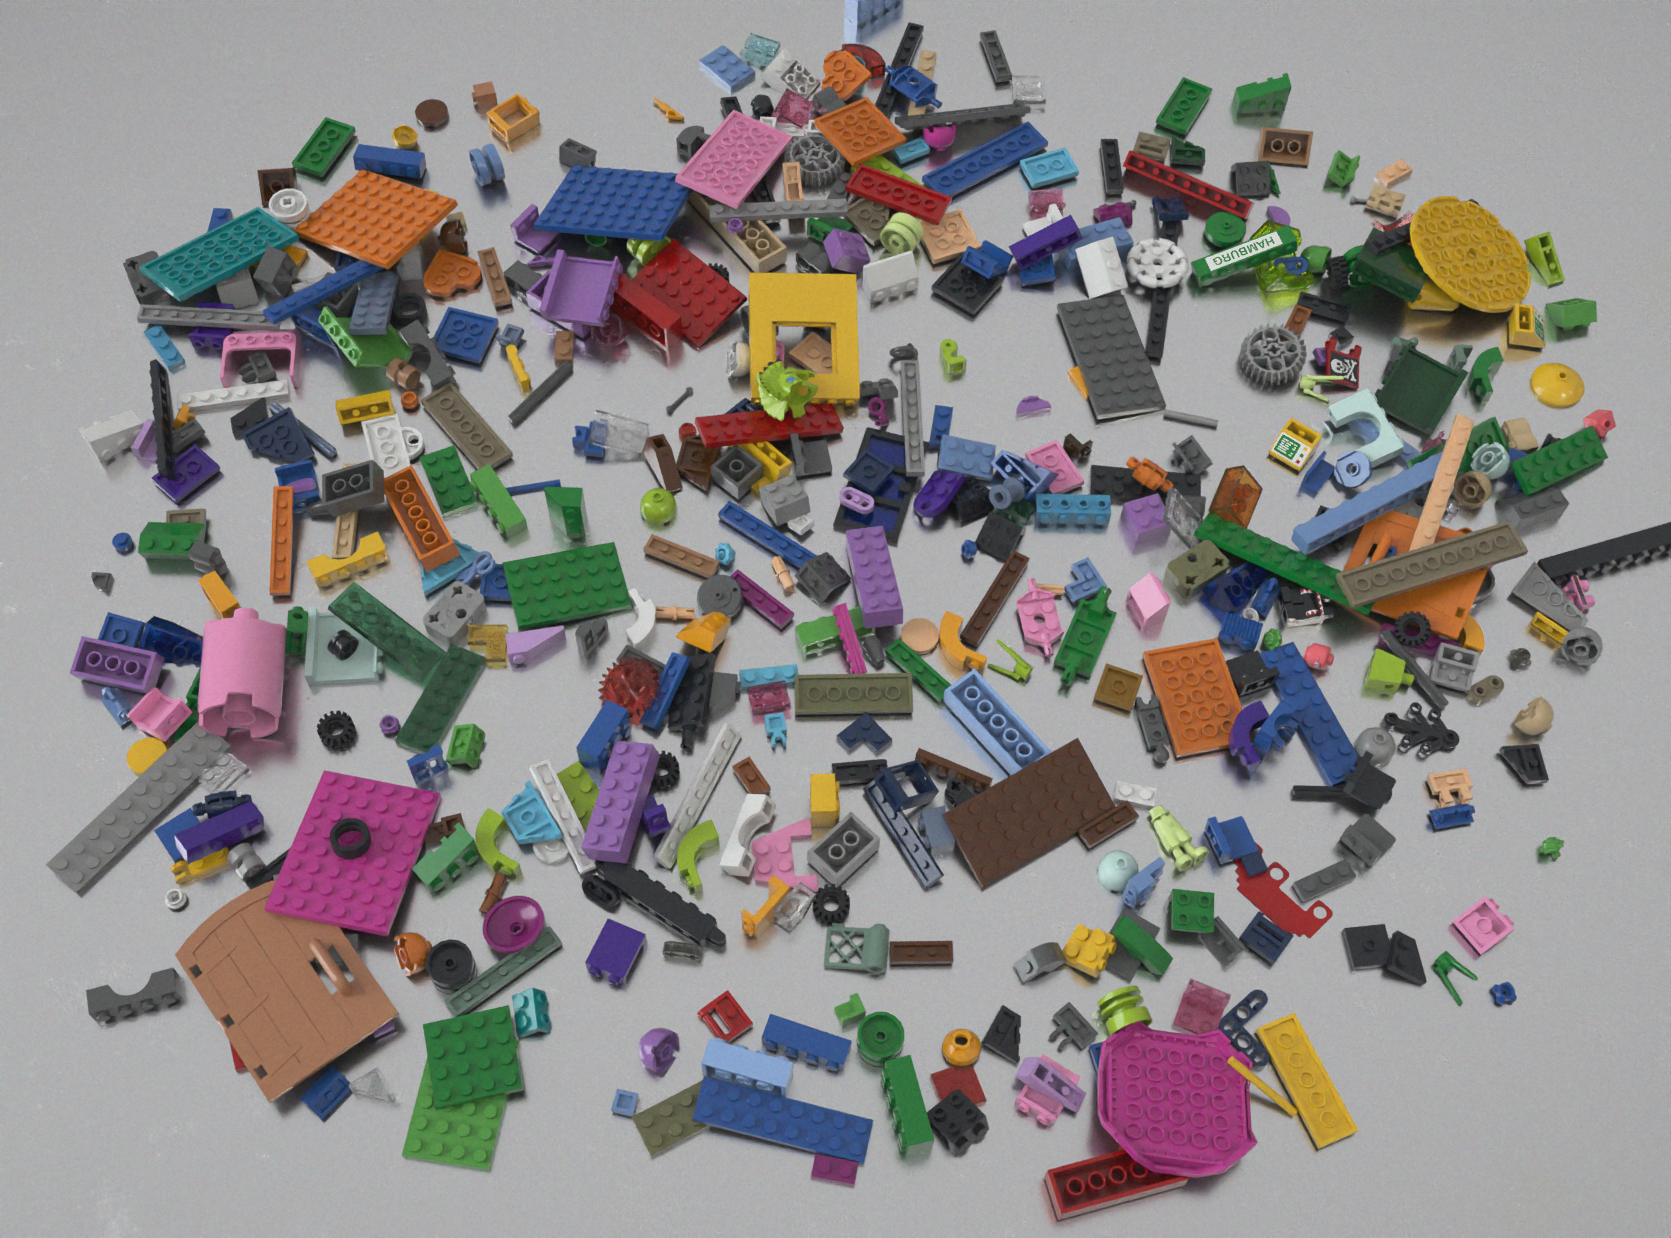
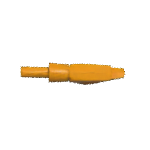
[653,98,685,120]

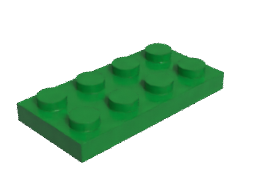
[1156,77,1212,135]
[292,117,356,177]
[419,445,479,518]

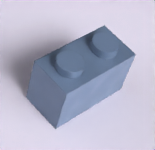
[918,805,955,855]

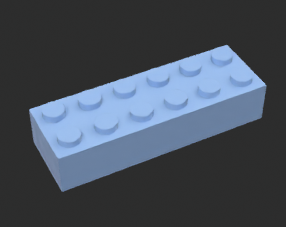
[943,669,1052,775]

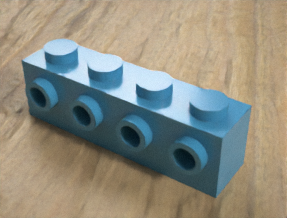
[1034,494,1111,525]

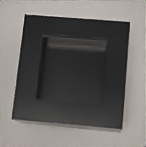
[1328,326,1354,349]

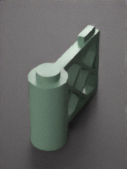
[824,923,890,973]

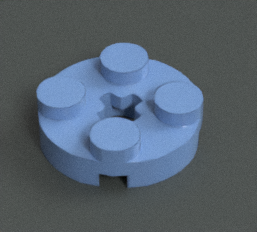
[1334,451,1372,488]

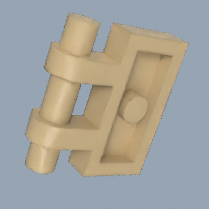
[1365,184,1406,217]

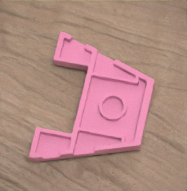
[751,818,818,894]

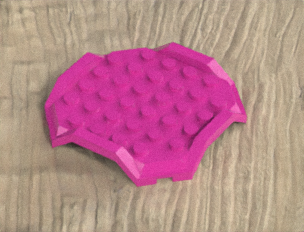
[1098,1021,1258,1178]

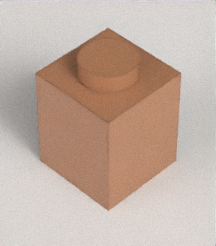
[471,81,498,109]

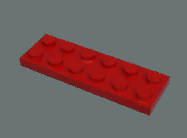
[845,163,952,225]

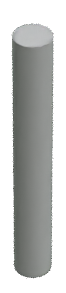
[1164,409,1219,427]

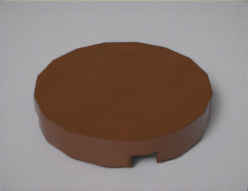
[415,99,448,127]

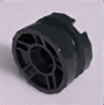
[327,629,359,661]

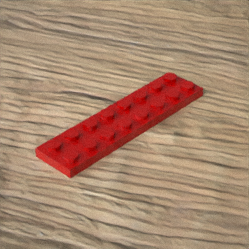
[695,403,844,448]

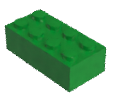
[881,1055,934,1158]

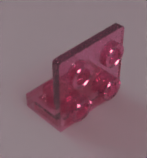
[771,88,814,128]
[1173,978,1231,1034]

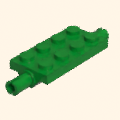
[1053,586,1117,685]

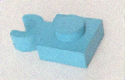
[764,712,787,748]

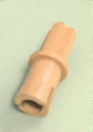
[771,556,796,592]

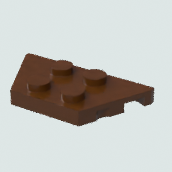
[676,434,720,491]

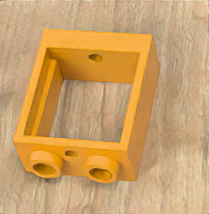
[486,93,540,142]
[197,570,241,619]

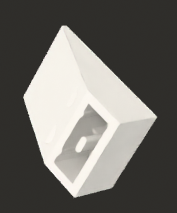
[760,48,821,103]

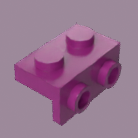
[1093,202,1133,227]

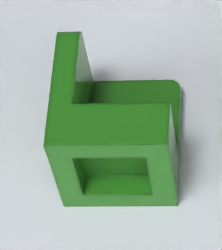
[834,992,866,1028]

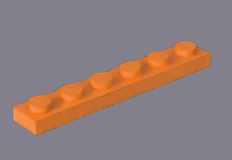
[269,486,294,596]

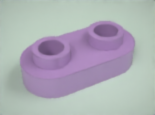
[839,487,874,514]

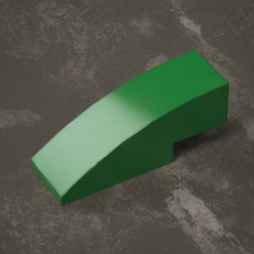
[1112,916,1173,975]

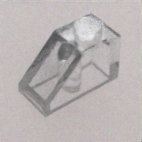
[774,882,817,934]

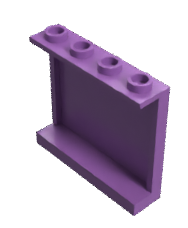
[539,249,623,327]

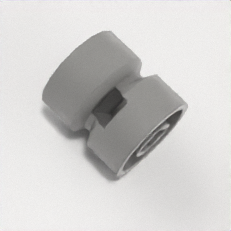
[226,843,266,882]

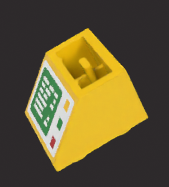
[1509,303,1546,348]
[1268,417,1323,472]

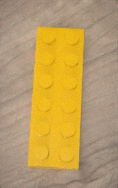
[1256,1012,1359,1149]

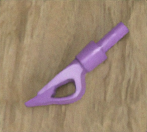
[527,255,555,268]

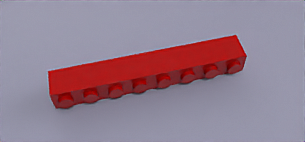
[1123,150,1255,219]

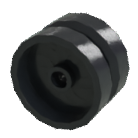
[425,939,477,994]

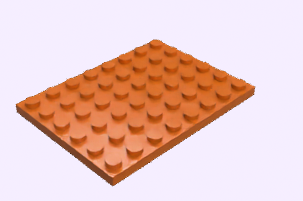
[293,170,458,269]

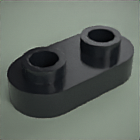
[582,875,620,908]

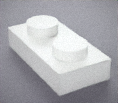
[1113,781,1157,809]

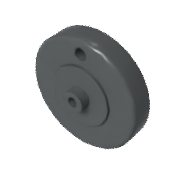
[697,575,743,618]

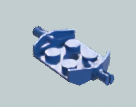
[885,65,942,109]

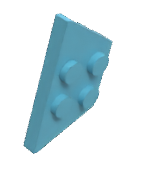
[419,538,486,596]
[501,780,563,845]

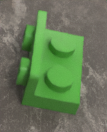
[445,724,485,768]

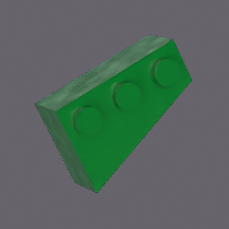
[1233,73,1292,113]
[412,822,479,894]

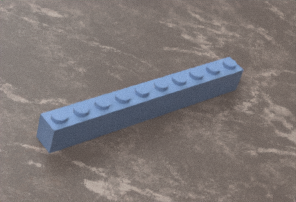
[1291,452,1443,555]

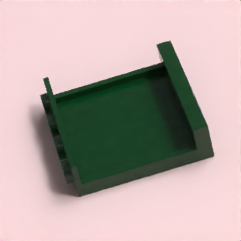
[1350,227,1428,303]
[1375,342,1469,436]

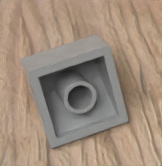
[216,268,260,310]

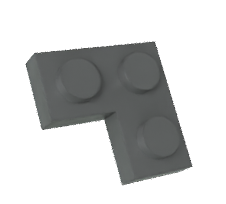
[860,378,898,400]
[575,616,608,657]

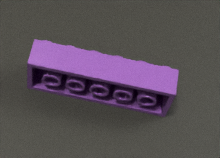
[846,526,903,629]
[581,741,660,863]

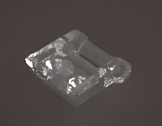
[196,750,250,794]

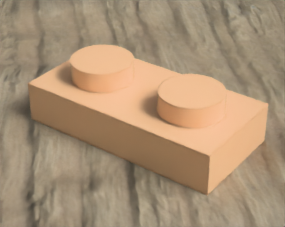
[1375,159,1413,187]

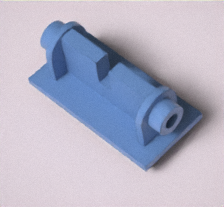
[100,686,133,726]

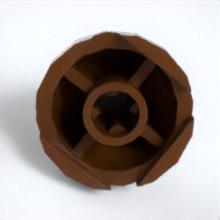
[438,218,468,254]

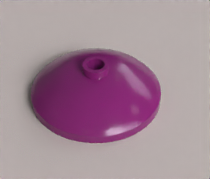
[483,896,545,953]

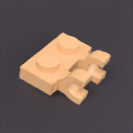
[1426,769,1473,808]

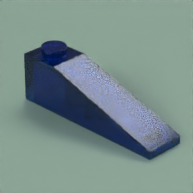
[1201,561,1270,614]
[139,616,203,665]

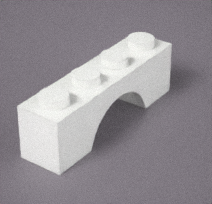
[719,794,776,876]

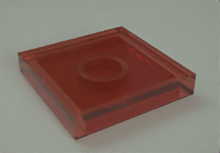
[930,1064,987,1106]

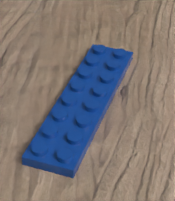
[922,121,1048,197]
[1259,642,1358,786]
[692,1076,873,1165]

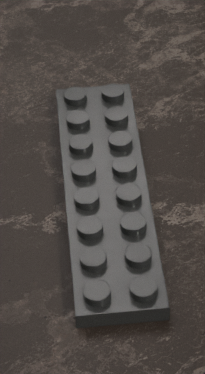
[895,103,1031,130]

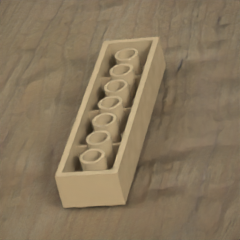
[688,190,787,273]

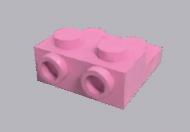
[1452,896,1514,955]

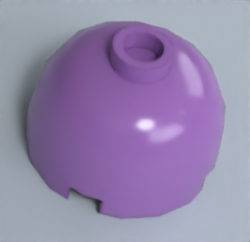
[638,1027,679,1073]

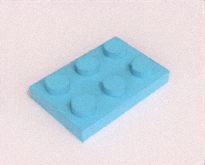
[1019,148,1079,188]

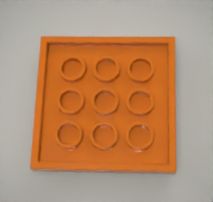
[814,97,907,167]

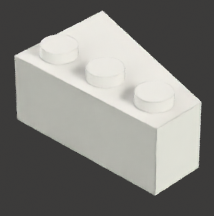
[78,409,144,463]

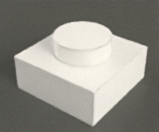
[788,515,814,536]

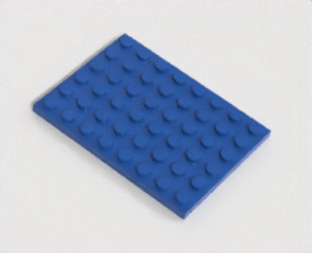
[534,165,693,241]

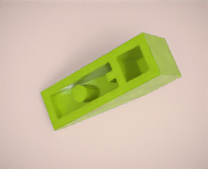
[1524,231,1565,285]

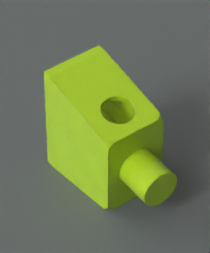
[1364,648,1414,693]

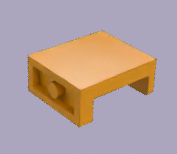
[741,875,790,939]

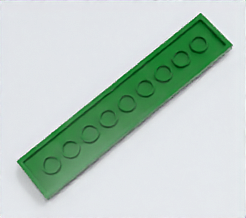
[1194,512,1377,615]

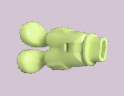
[1148,805,1210,871]

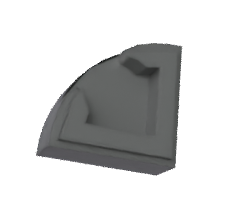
[91,572,113,593]

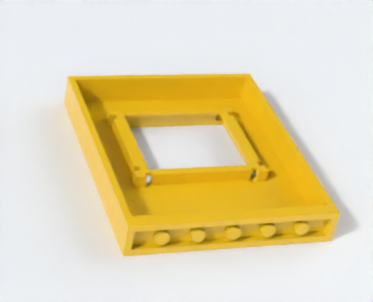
[748,272,860,406]

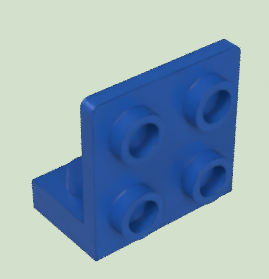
[1205,816,1258,864]

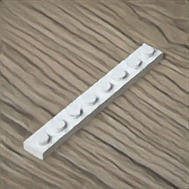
[653,723,742,868]

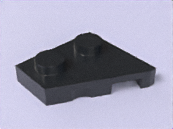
[1499,744,1549,784]
[981,1005,1021,1064]

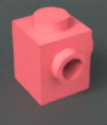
[1583,409,1616,437]

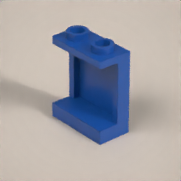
[961,240,1013,279]
[274,460,321,512]

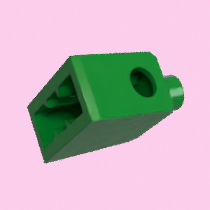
[285,606,308,655]

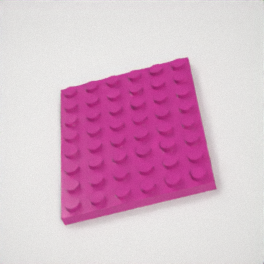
[264,770,441,937]

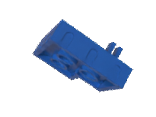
[1252,696,1302,764]

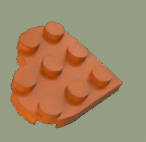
[821,50,873,101]
[423,249,482,298]

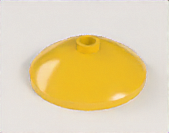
[1530,363,1585,408]

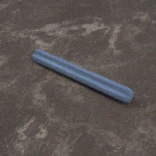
[269,402,337,457]

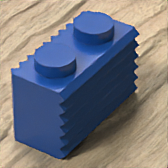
[1217,612,1263,650]

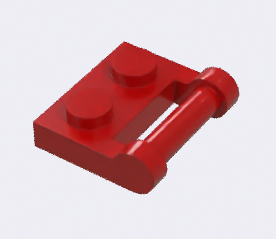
[697,990,753,1044]

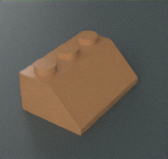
[1258,127,1313,165]

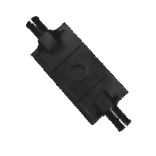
[667,647,716,750]

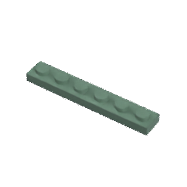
[444,926,562,1017]

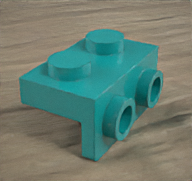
[512,987,550,1038]

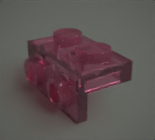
[1028,189,1066,214]
[747,680,791,716]

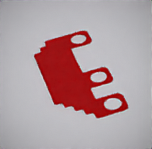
[1234,842,1333,938]

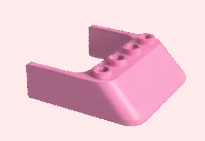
[220,329,302,388]

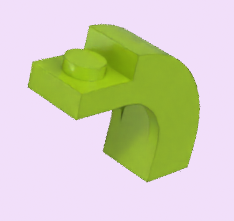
[475,808,522,878]
[677,819,720,894]

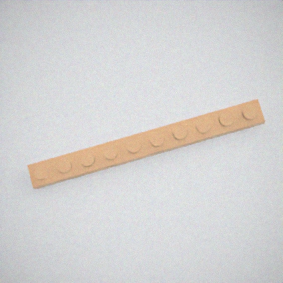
[1409,414,1475,551]

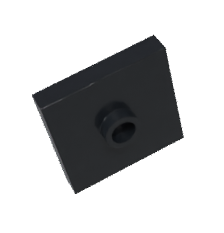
[1343,924,1390,970]

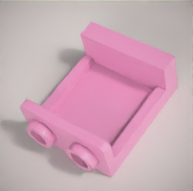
[127,687,193,742]
[1015,1054,1080,1127]

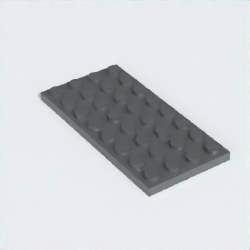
[1057,295,1166,419]

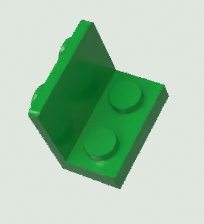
[807,217,853,242]
[1169,889,1214,934]

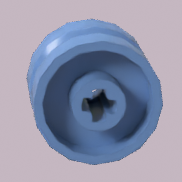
[469,143,505,186]

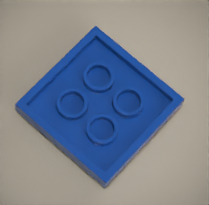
[434,307,499,364]

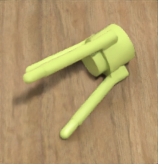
[1299,375,1344,402]

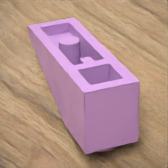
[505,625,566,664]
[1015,1057,1086,1112]

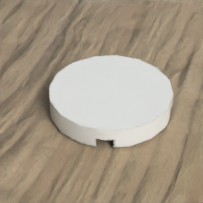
[533,838,571,865]

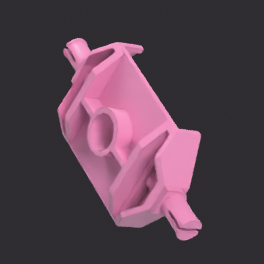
[1016,578,1064,657]

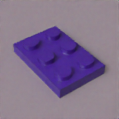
[151,444,221,503]

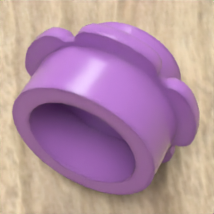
[727,218,744,234]
[380,715,399,734]

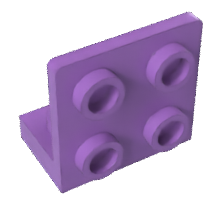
[510,204,560,254]

